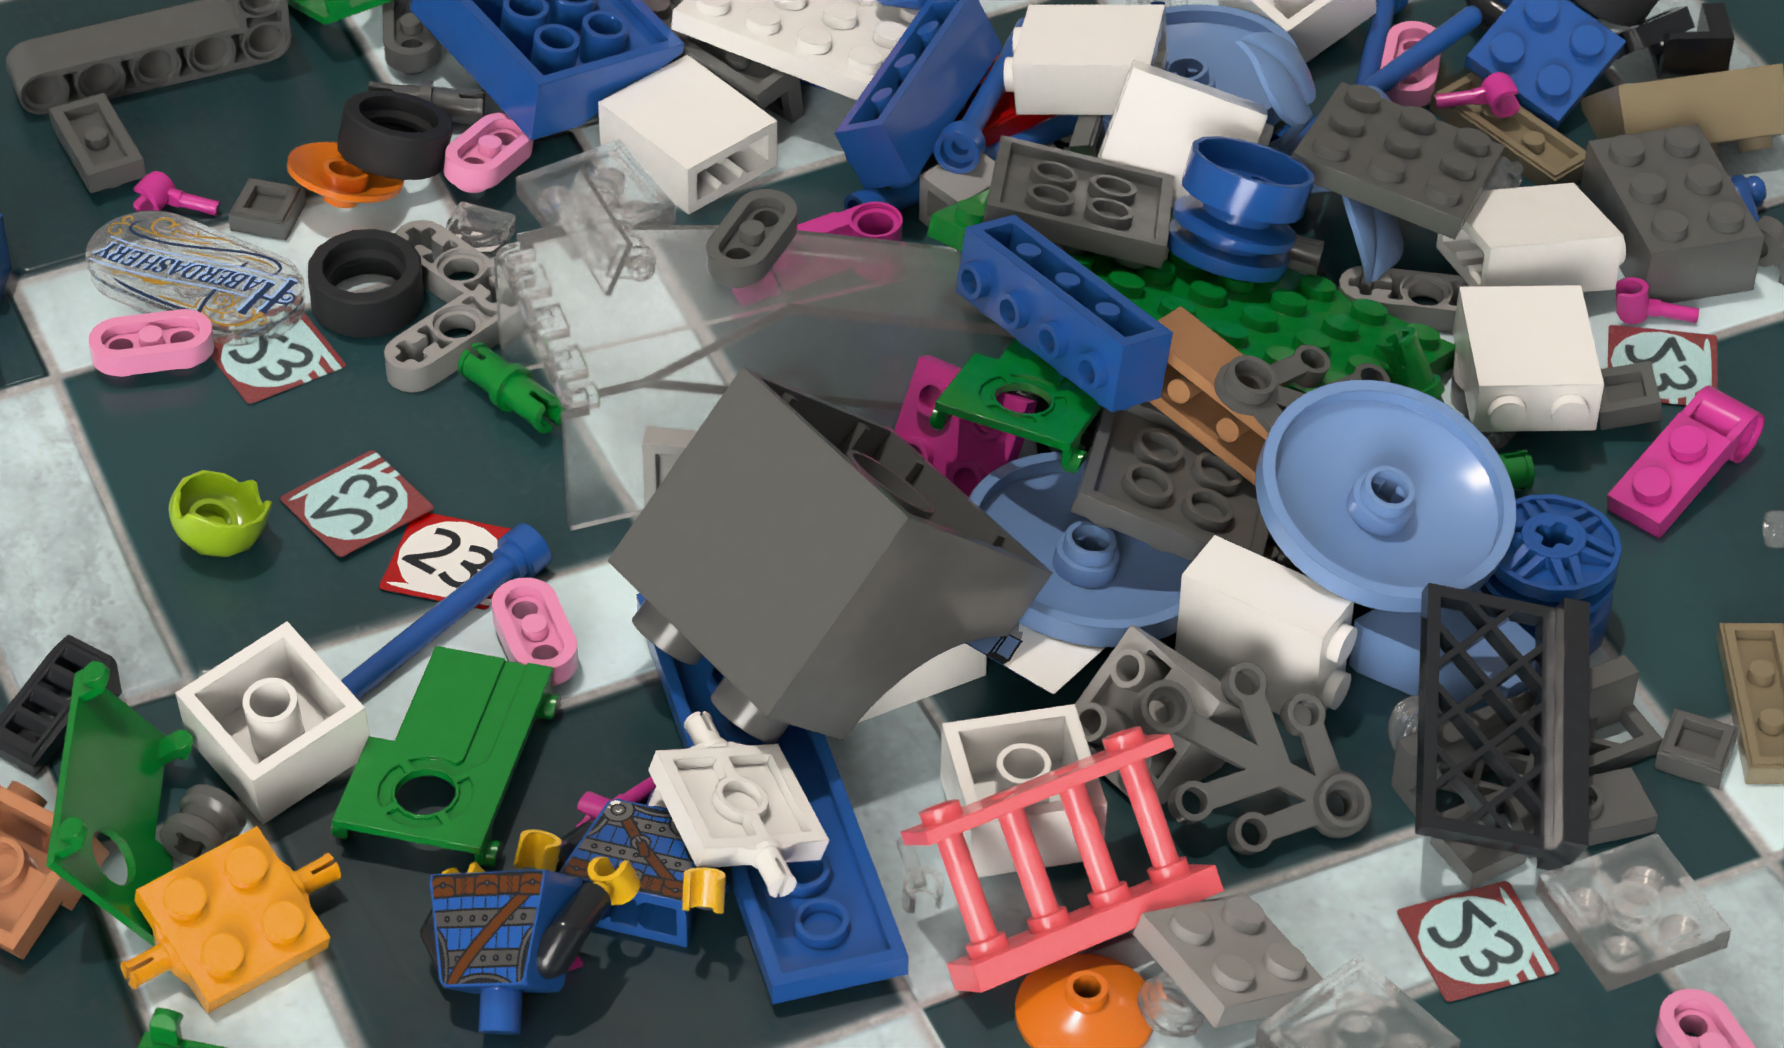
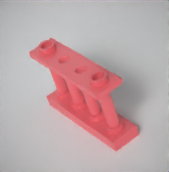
[900,726,1224,993]

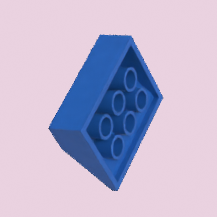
[410,0,684,140]

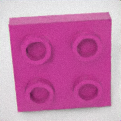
[894,355,1038,497]

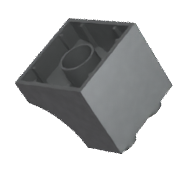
[607,367,1053,744]

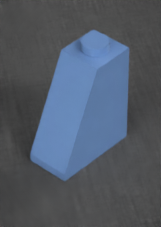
[1349,589,1535,714]

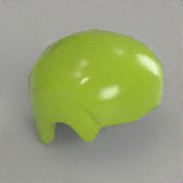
[168,470,272,558]

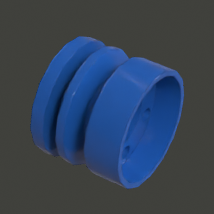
[1167,136,1314,283]
[1480,494,1622,655]

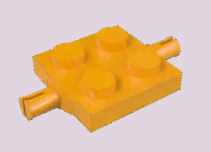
[120,826,342,1014]

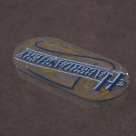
[86,211,305,345]

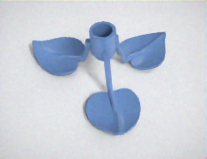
[1234,32,1404,284]

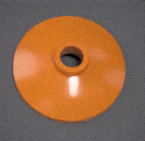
[287,142,404,208]
[1015,953,1156,1048]

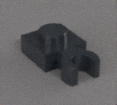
[1615,6,1695,60]

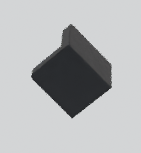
[1652,3,1735,80]

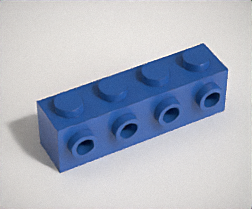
[834,0,1003,189]
[955,214,1173,412]

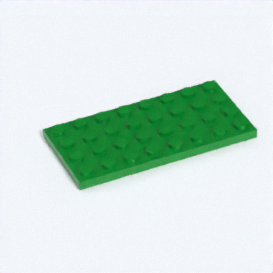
[927,189,1455,393]

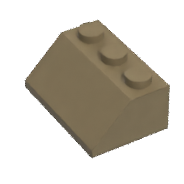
[1581,63,1784,156]

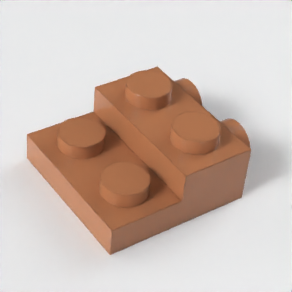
[0,780,110,960]

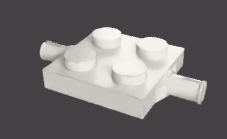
[648,711,829,897]

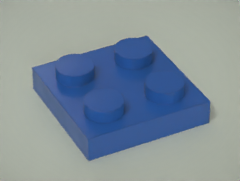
[1464,0,1626,130]

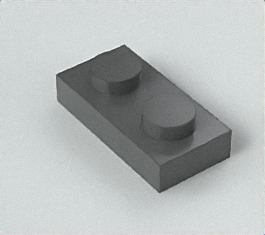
[49,93,146,194]

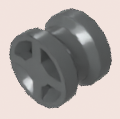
[159,784,247,865]

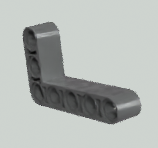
[5,0,291,115]

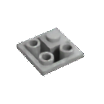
[1075,625,1248,805]

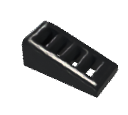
[0,635,122,775]

